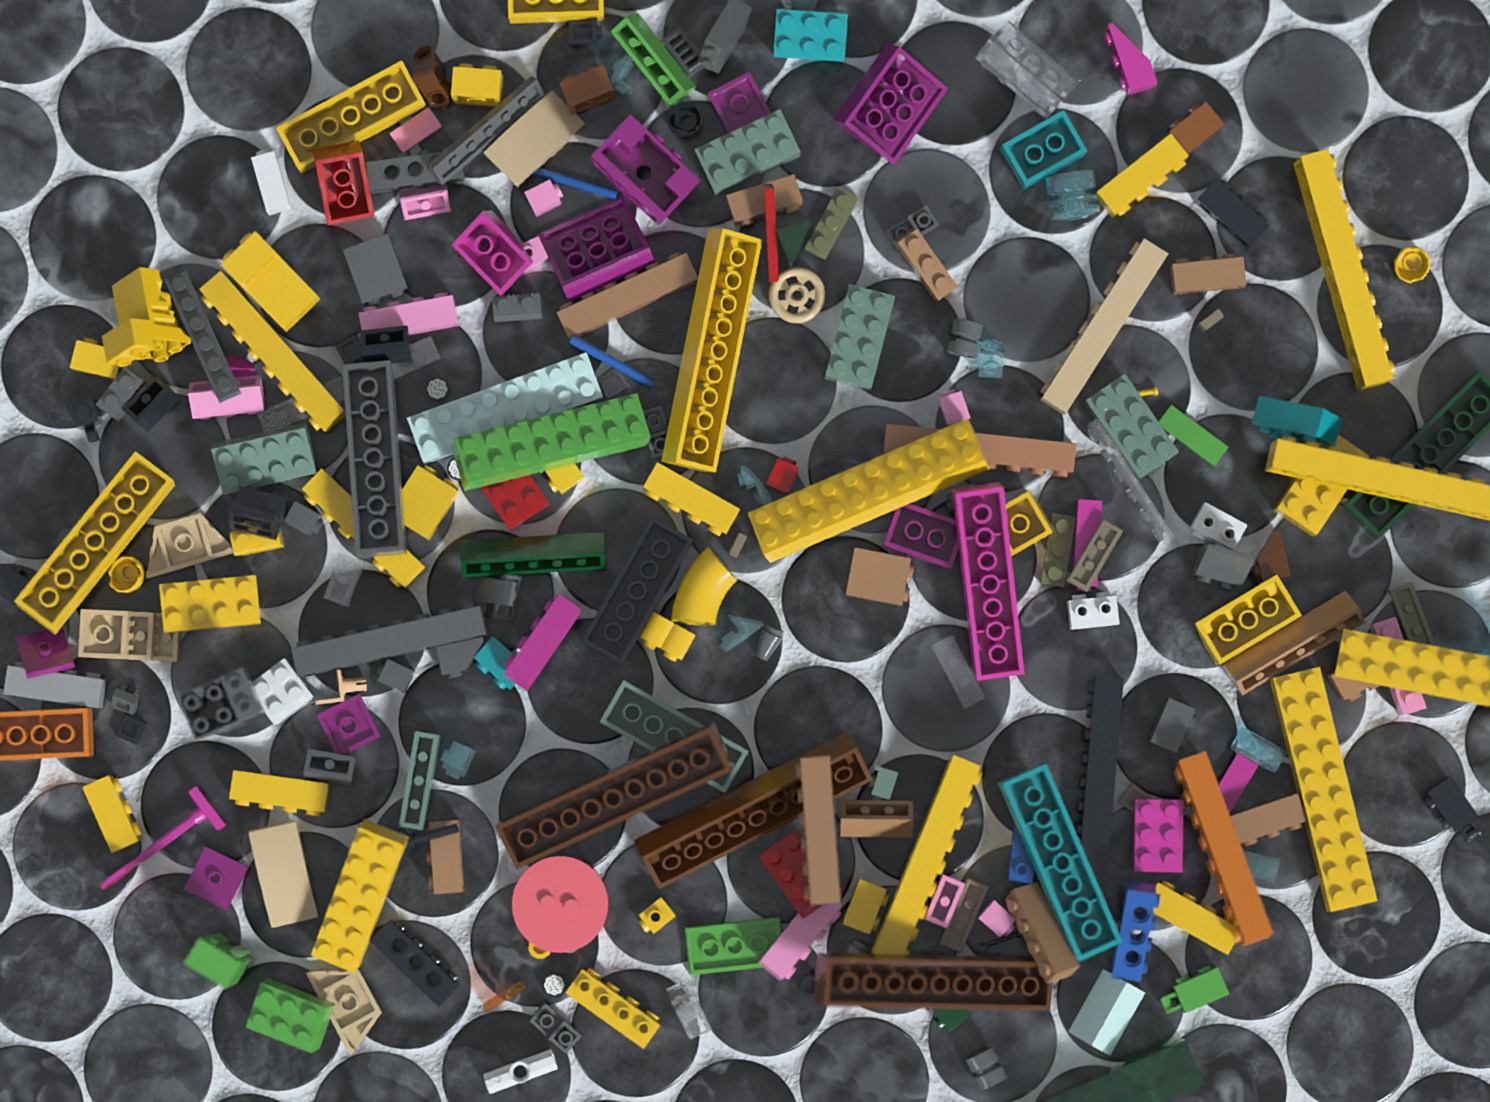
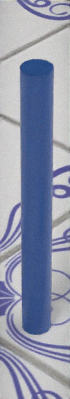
[531,167,618,199]
[568,335,655,388]

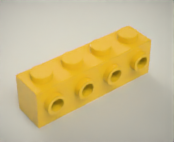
[565,967,661,1049]

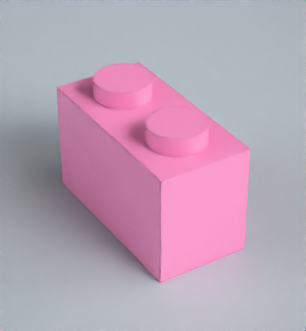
[924,874,965,928]

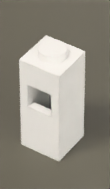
[251,149,292,215]

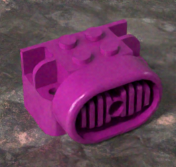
[590,114,701,225]

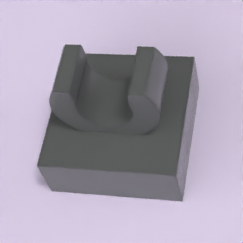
[111,684,139,716]

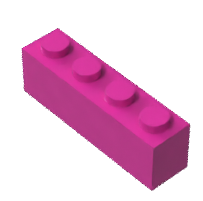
[504,594,582,691]

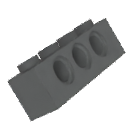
[366,147,465,194]

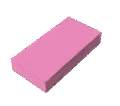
[390,107,443,153]

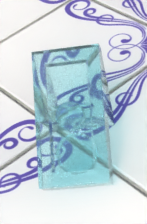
[720,615,764,654]

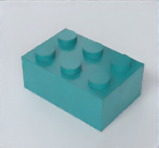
[774,7,848,62]
[1000,110,1087,190]
[1252,396,1342,449]

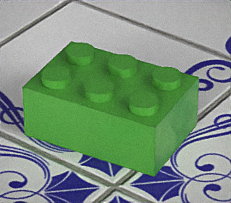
[246,978,335,1053]

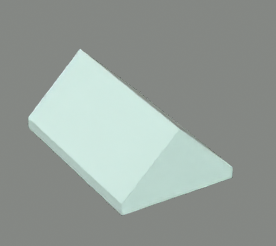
[1068,969,1145,1055]

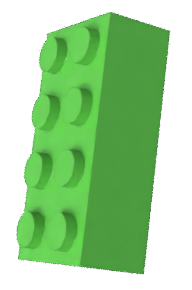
[184,932,253,988]

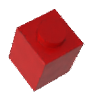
[766,457,799,495]

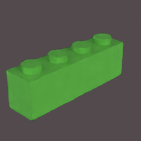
[611,13,696,106]

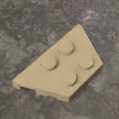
[146,513,234,579]
[306,969,382,1055]

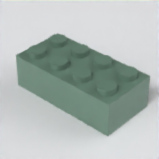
[694,109,801,196]
[825,284,895,391]
[1083,374,1179,481]
[211,422,318,495]

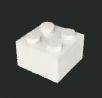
[252,658,316,726]

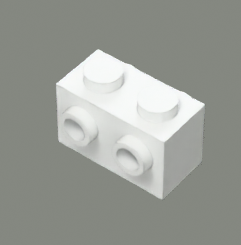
[1189,502,1247,550]
[1066,592,1119,630]

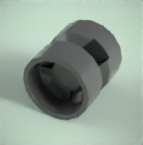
[946,319,983,359]
[965,1046,1008,1091]

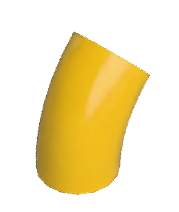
[671,547,737,626]

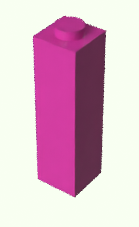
[1071,499,1102,592]

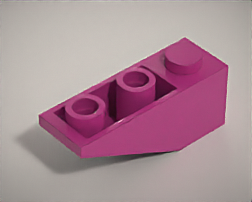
[1104,23,1158,96]

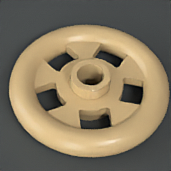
[769,267,826,323]

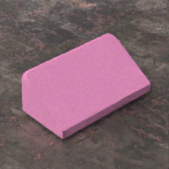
[400,184,451,220]

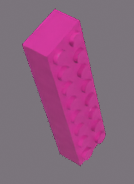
[952,482,1025,681]

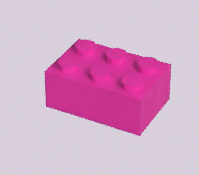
[1131,798,1184,872]

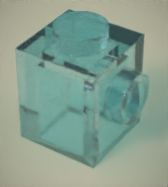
[440,741,477,779]

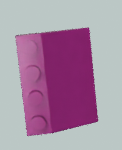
[833,43,949,165]
[538,196,655,302]

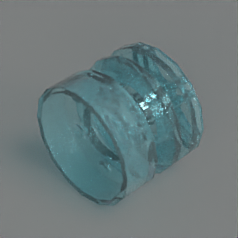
[1045,170,1100,221]

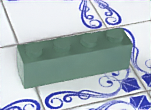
[399,731,441,830]

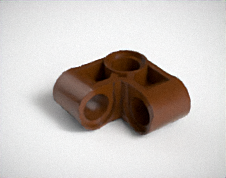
[412,45,450,109]

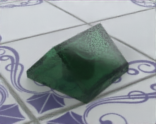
[776,219,813,268]

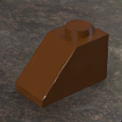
[1252,529,1291,583]

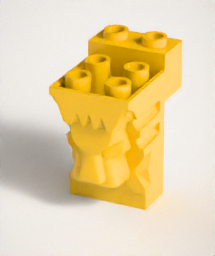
[221,231,320,332]
[102,267,191,367]

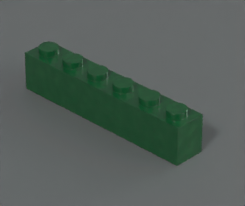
[460,532,606,578]

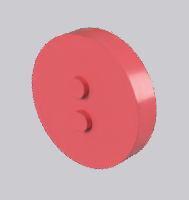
[512,856,609,953]

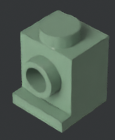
[868,765,898,801]

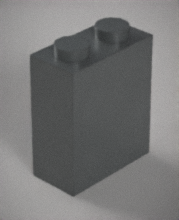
[698,0,752,74]
[343,234,409,307]

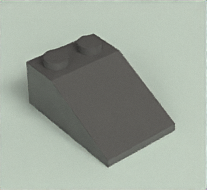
[1192,544,1256,590]

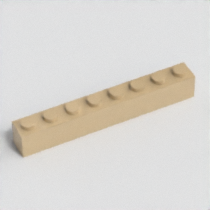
[1040,238,1168,415]

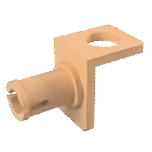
[315,669,367,705]

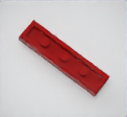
[764,183,779,282]

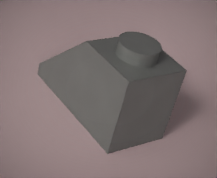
[436,637,485,679]

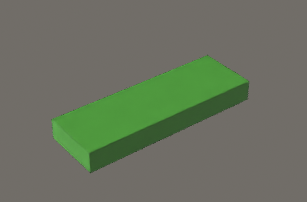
[1159,405,1229,466]

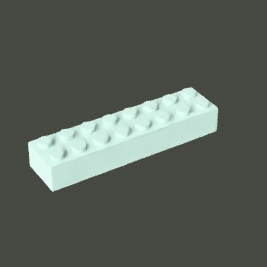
[407,352,604,465]

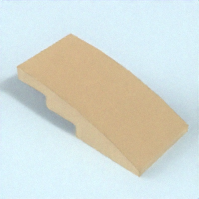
[483,91,585,188]
[78,609,181,662]
[249,820,319,928]

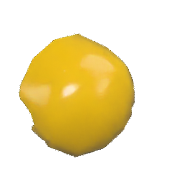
[1394,246,1430,283]
[108,556,145,593]

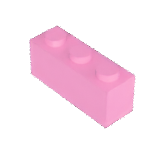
[188,375,265,420]

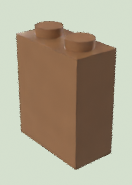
[845,548,914,606]

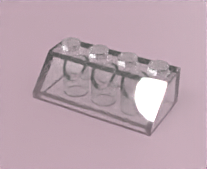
[975,20,1080,119]

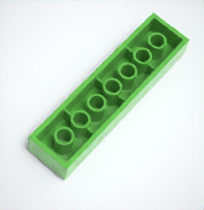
[451,393,651,491]

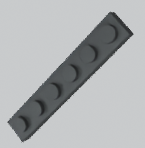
[428,76,545,185]
[164,271,241,403]

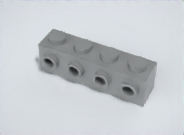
[3,662,107,708]

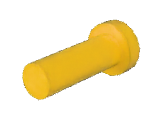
[1138,386,1158,396]

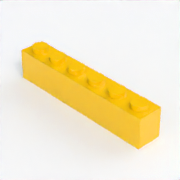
[302,468,427,589]

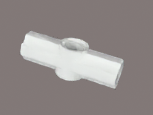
[483,1049,558,1094]

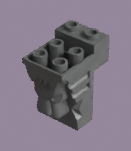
[176,667,265,741]

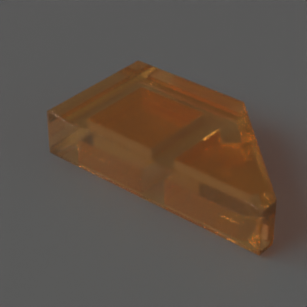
[482,981,526,1012]

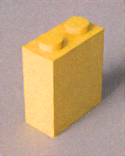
[402,465,460,540]

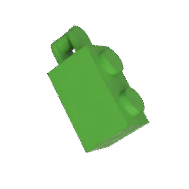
[1160,964,1229,1014]

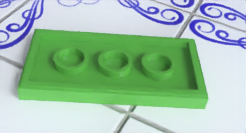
[685,917,781,975]

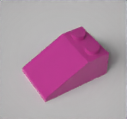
[452,211,534,296]

